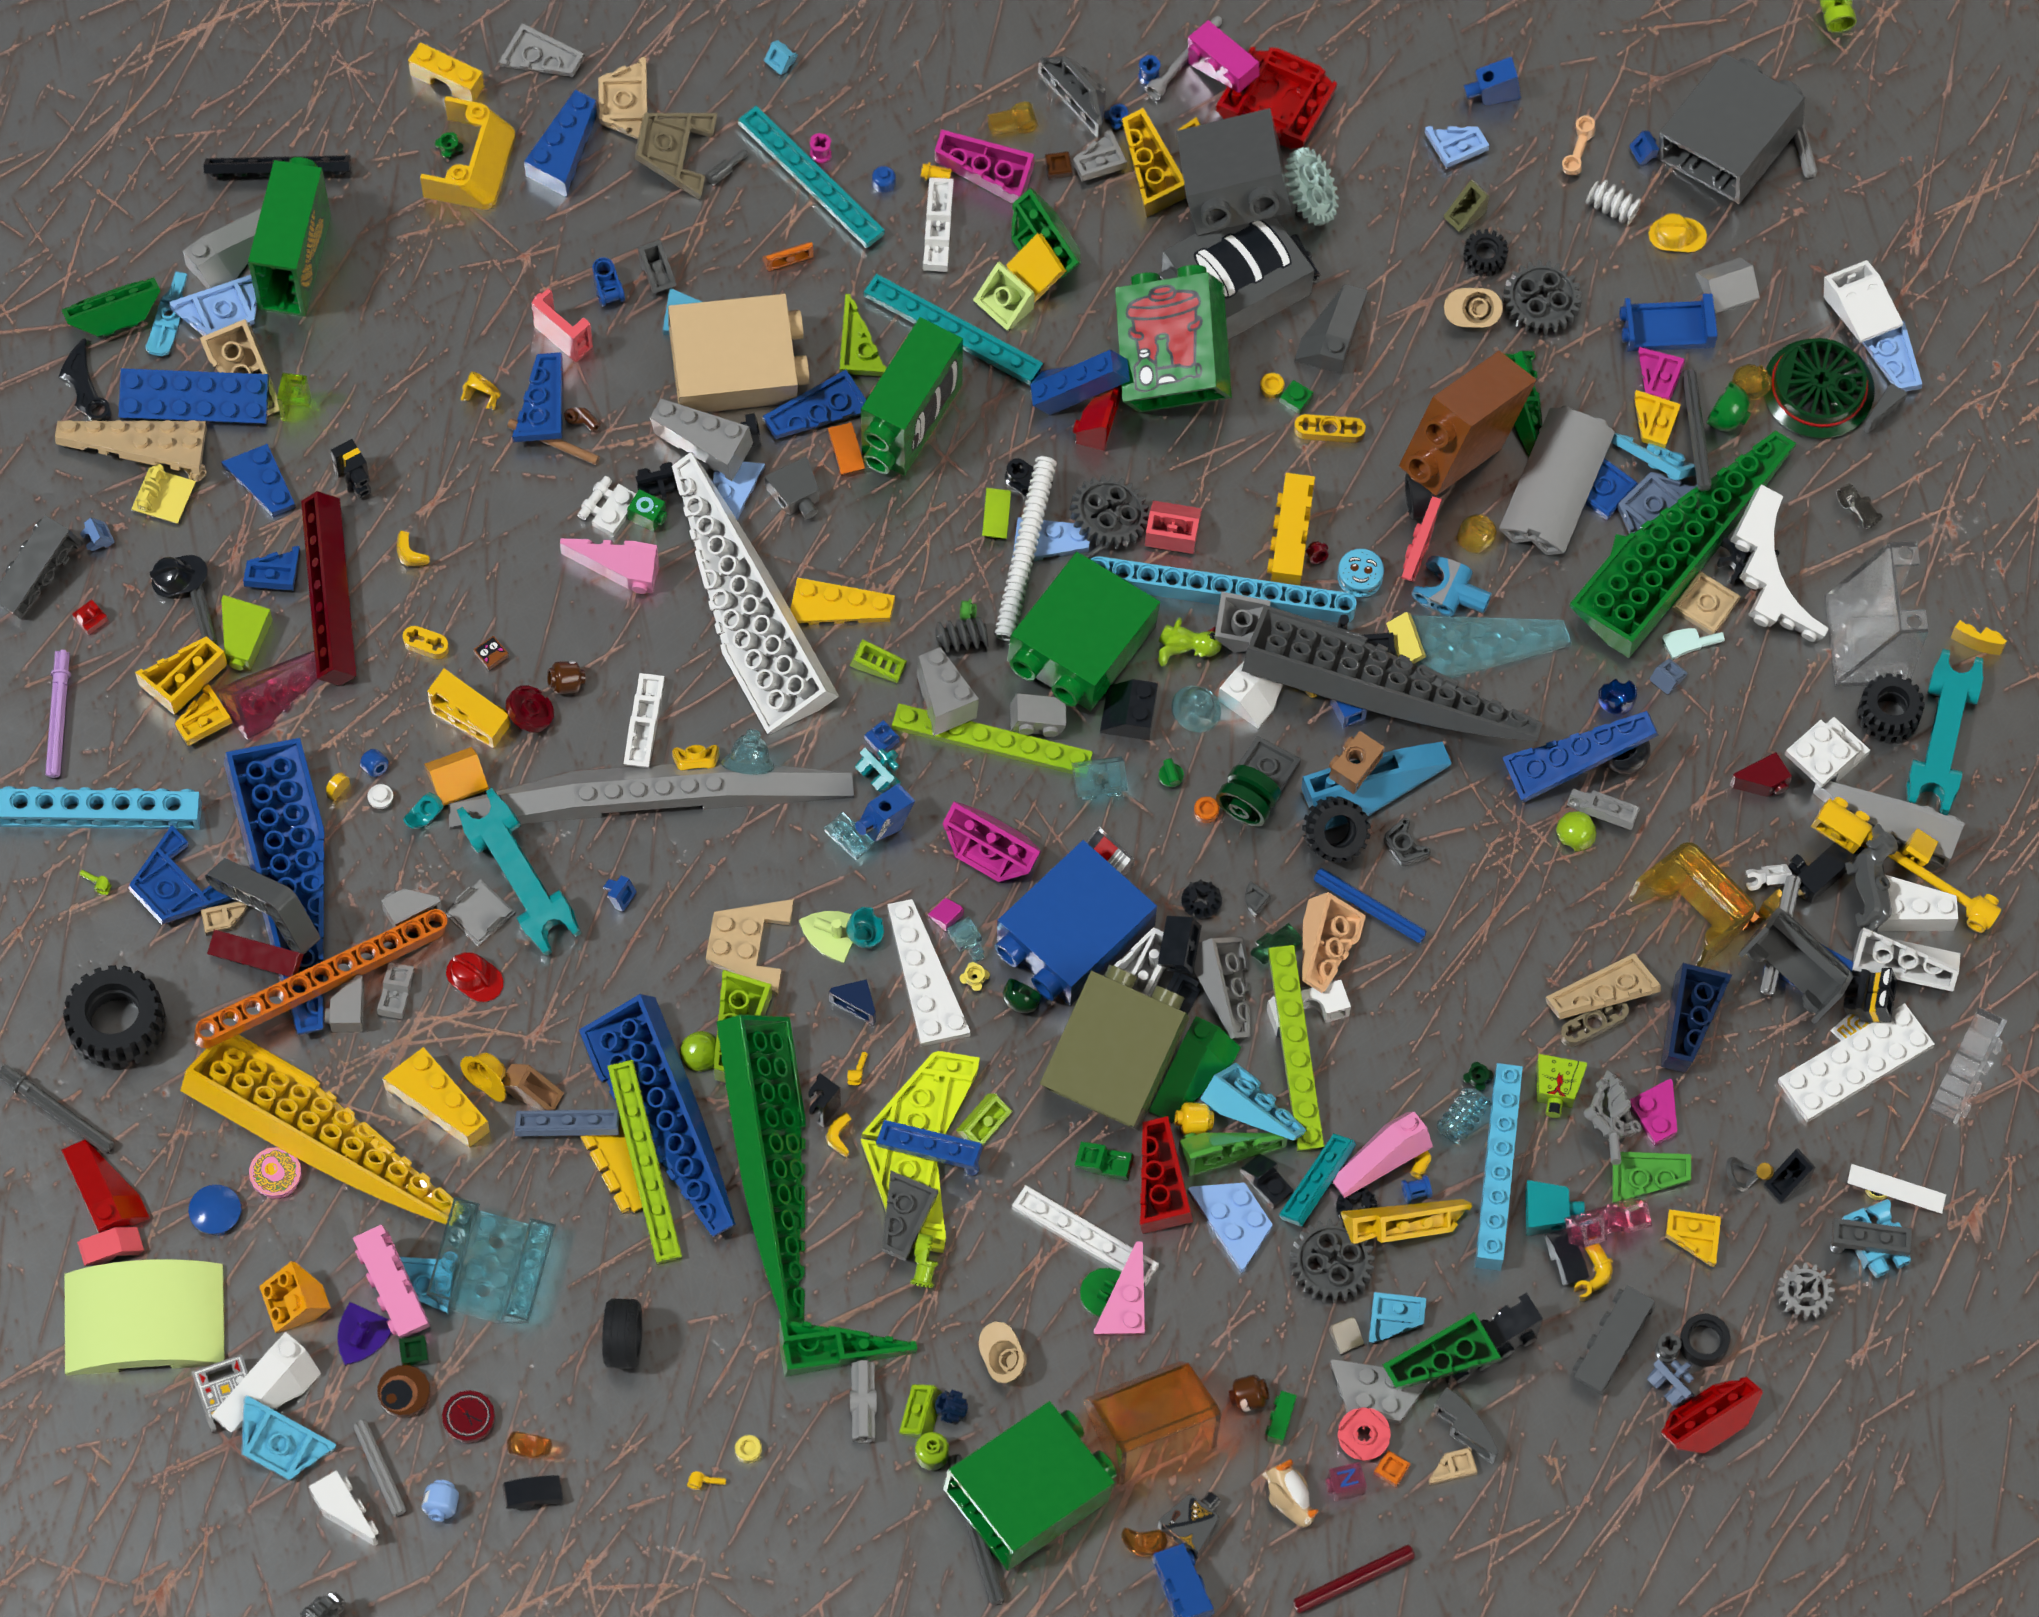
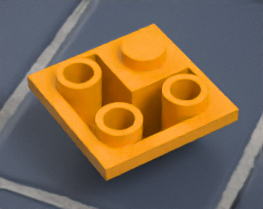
[259,1261,330,1333]

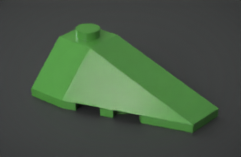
[1178,1133,1287,1177]

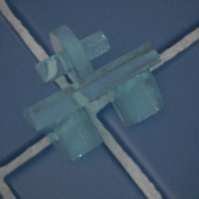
[824,812,874,860]

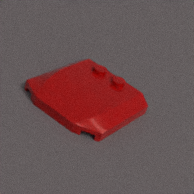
[1215,47,1338,149]

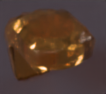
[507,1431,552,1459]
[1121,1528,1168,1557]

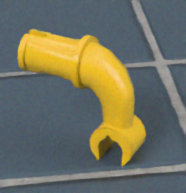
[1574,1240,1613,1302]

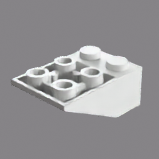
[1824,260,1903,343]

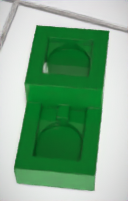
[1075,1142,1134,1181]

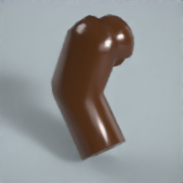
[564,408,601,432]

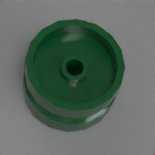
[1216,765,1281,827]

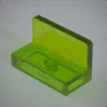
[277,373,311,421]

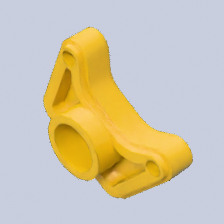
[672,745,719,770]

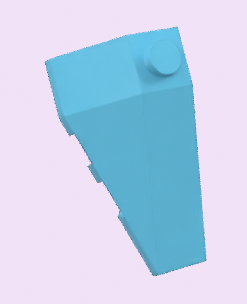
[1200,1063,1306,1141]

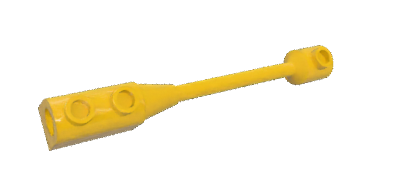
[1811,797,2002,933]

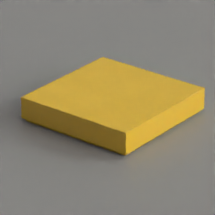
[1006,233,1066,303]

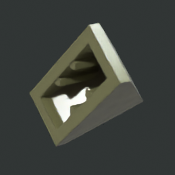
[1443,180,1489,232]

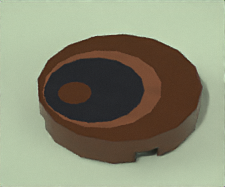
[377,1365,430,1418]

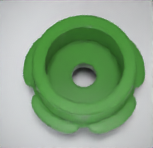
[960,598,977,621]

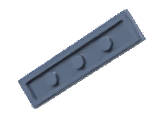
[514,1109,620,1136]

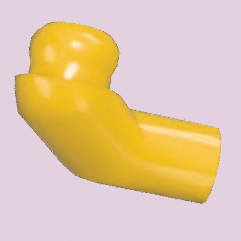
[1410,1150,1431,1179]

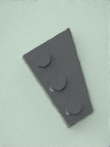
[882,1171,938,1261]

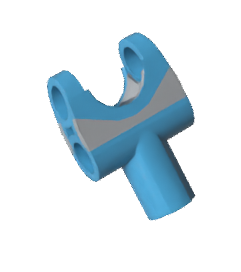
[1412,556,1492,616]

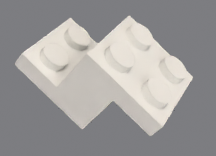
[1785,717,1870,788]

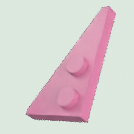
[1094,1242,1145,1335]

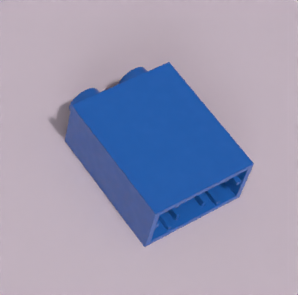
[995,840,1157,1006]

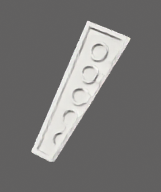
[887,899,970,1047]

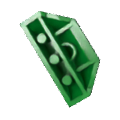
[1011,188,1081,278]
[62,277,161,337]

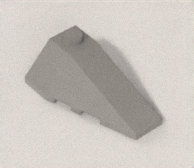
[183,208,262,289]
[1194,937,1250,1039]

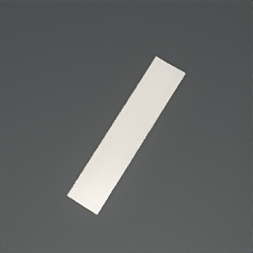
[1847,1164,1946,1214]

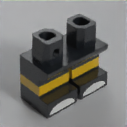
[330,439,371,499]
[1843,967,1898,1022]

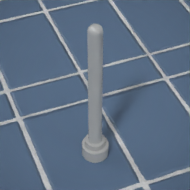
[1145,16,1223,100]

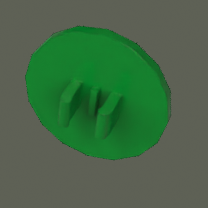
[1080,1268,1121,1317]

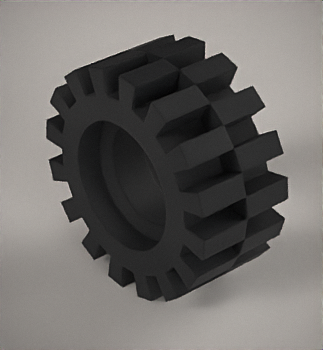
[1463,229,1508,276]

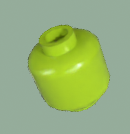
[915,1432,949,1470]

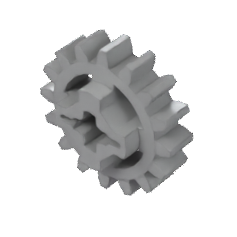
[1776,1263,1835,1321]

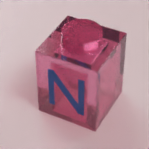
[1324,1462,1367,1502]

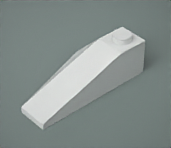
[1218,662,1283,729]

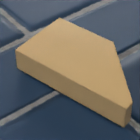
[201,902,249,936]
[1428,1447,1477,1486]

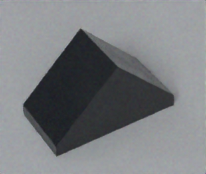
[1764,1149,1816,1203]

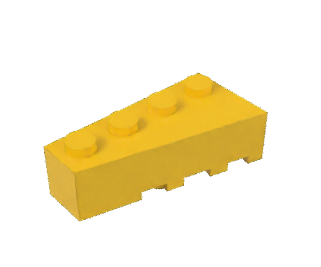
[1267,473,1315,586]

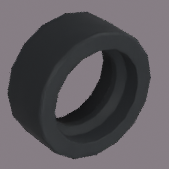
[1405,473,1432,519]
[1679,1313,1731,1367]

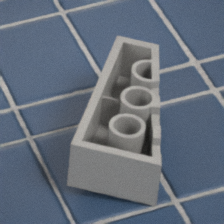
[650,399,753,481]

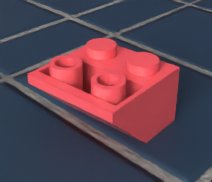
[1145,500,1202,554]

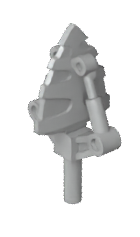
[1584,1070,1641,1165]

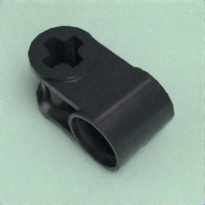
[1005,458,1053,498]

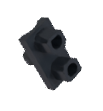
[635,462,680,500]

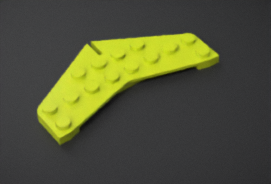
[861,1051,980,1253]

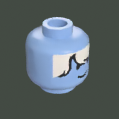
[422,1480,459,1522]

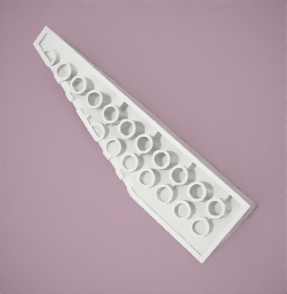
[672,452,839,735]

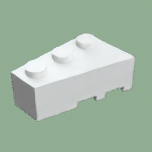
[1878,875,1958,931]

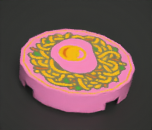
[249,1147,302,1199]

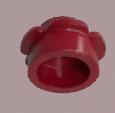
[1305,541,1329,564]

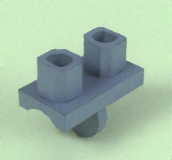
[1647,1359,1695,1407]

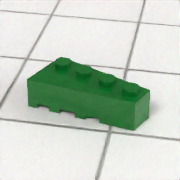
[1383,1312,1502,1390]

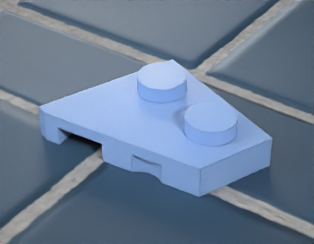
[1424,126,1489,168]

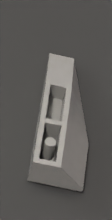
[1813,780,1965,869]

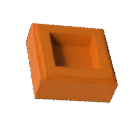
[1374,1450,1411,1487]

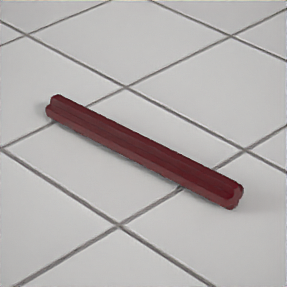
[1293,1545,1415,1613]

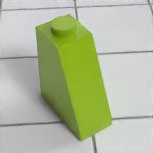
[221,595,272,671]

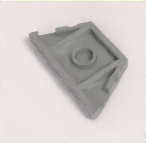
[1330,1359,1431,1424]

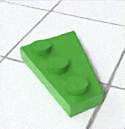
[1612,1152,1691,1204]

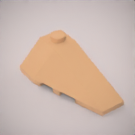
[1302,892,1366,993]

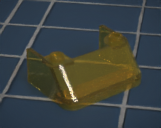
[1628,842,1756,967]

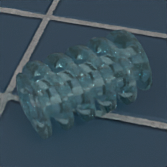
[1437,1088,1492,1144]

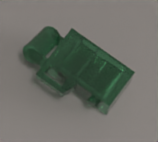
[1251,923,1302,964]

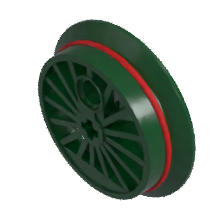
[1762,338,1875,439]

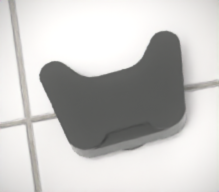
[1384,818,1431,867]

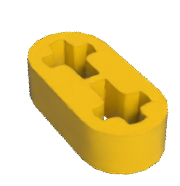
[403,626,449,660]

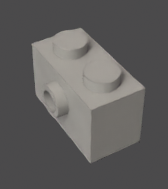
[1010,693,1066,737]

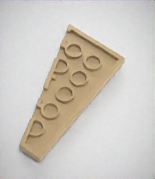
[55,420,207,475]

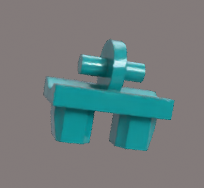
[855,747,902,793]

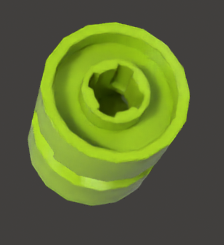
[1819,0,1857,33]

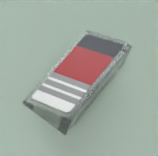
[1086,827,1135,876]

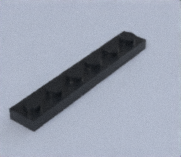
[203,155,351,177]

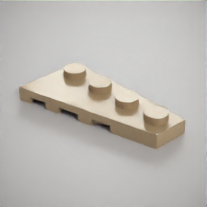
[1546,953,1661,1019]

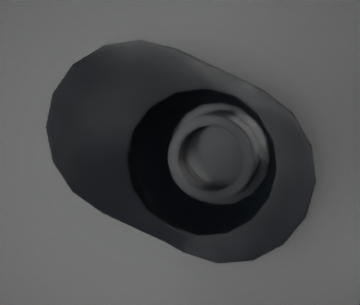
[150,555,208,597]

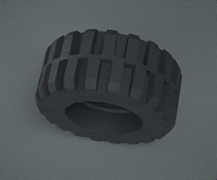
[63,965,166,1069]

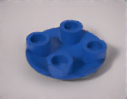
[189,1185,241,1236]

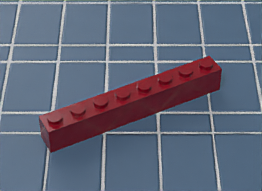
[301,491,356,686]

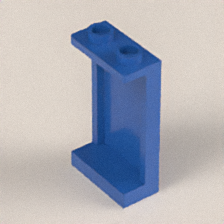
[1619,293,1718,352]

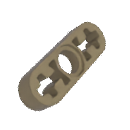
[1560,1002,1629,1047]

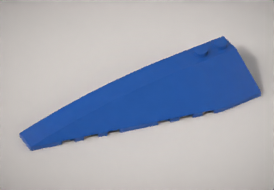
[579,994,736,1237]

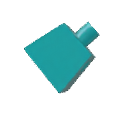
[1525,1180,1585,1236]

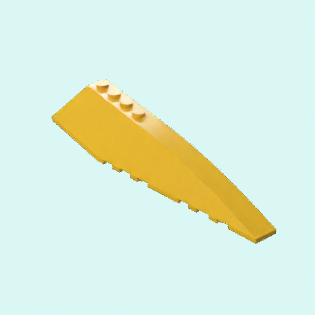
[180,1034,464,1226]

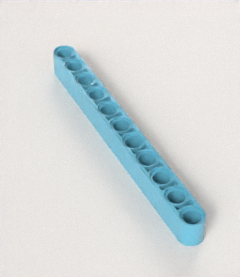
[1091,556,1356,623]

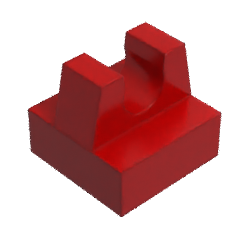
[72,599,108,635]

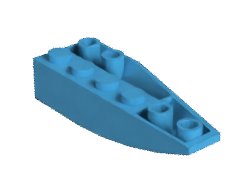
[1301,742,1452,831]

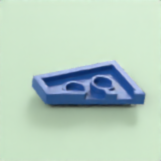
[221,444,296,517]

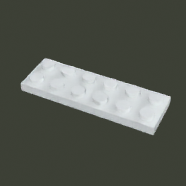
[1777,1004,1934,1123]

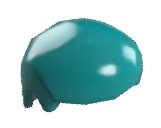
[846,907,884,949]

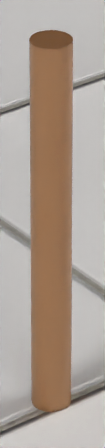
[507,418,600,465]

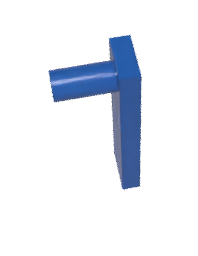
[876,1120,983,1176]

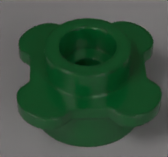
[1463,1062,1494,1092]

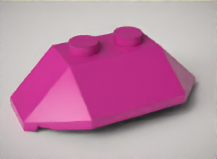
[942,801,1041,882]

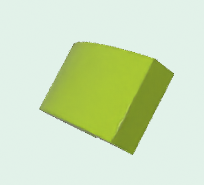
[982,488,1011,539]

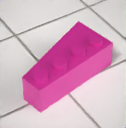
[935,129,1034,204]

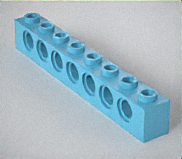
[0,786,202,830]
[1475,1063,1523,1271]

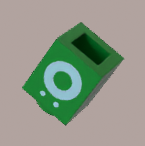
[627,489,668,532]

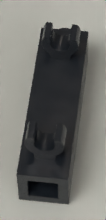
[1788,843,1866,904]

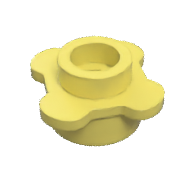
[960,962,990,991]

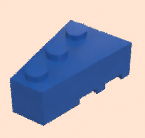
[1153,1543,1215,1617]

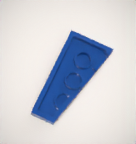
[512,352,563,442]
[762,370,866,439]

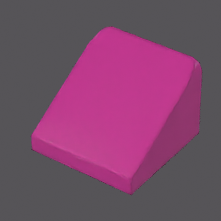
[928,897,964,932]

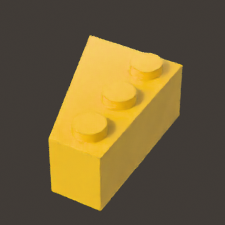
[135,636,228,715]
[427,668,510,749]

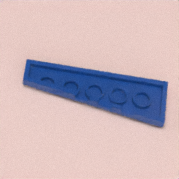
[1502,711,1659,803]

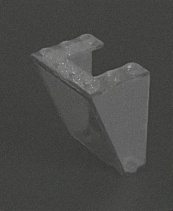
[1825,541,1928,687]

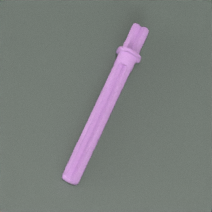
[45,649,71,778]

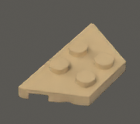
[598,57,647,139]

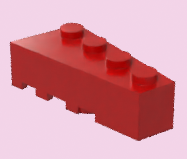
[1140,1116,1193,1234]

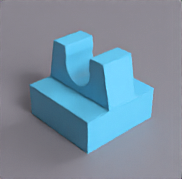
[764,40,798,75]

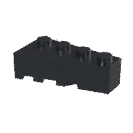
[1444,1292,1543,1385]

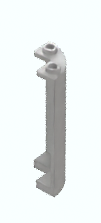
[1499,406,1615,555]

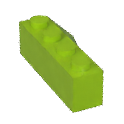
[714,970,772,1083]

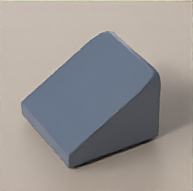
[1650,658,1688,694]

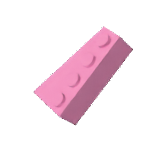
[353,1224,431,1338]

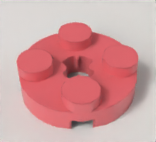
[1337,1407,1391,1461]

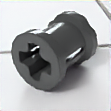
[1655,1332,1681,1363]

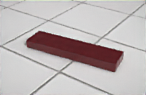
[207,929,303,977]

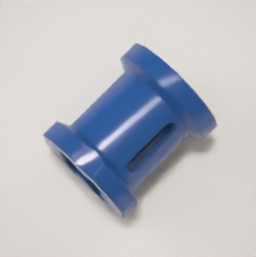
[1138,55,1160,85]
[1401,1175,1433,1204]

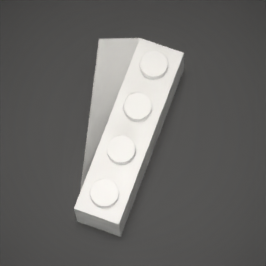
[1852,927,1961,992]

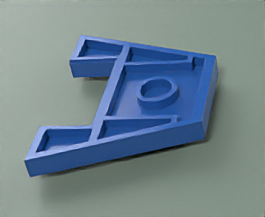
[129,825,235,924]

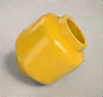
[1175,1102,1214,1135]

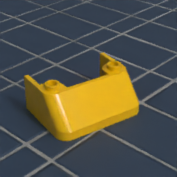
[420,96,516,210]

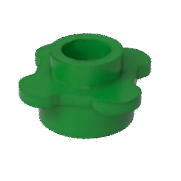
[435,132,464,158]

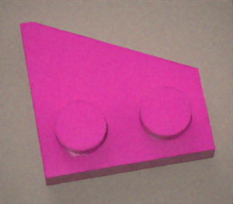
[1639,347,1685,401]
[1630,1078,1677,1146]

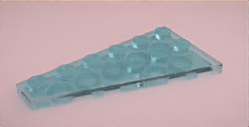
[1411,615,1571,678]

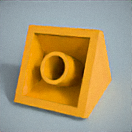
[424,747,489,806]

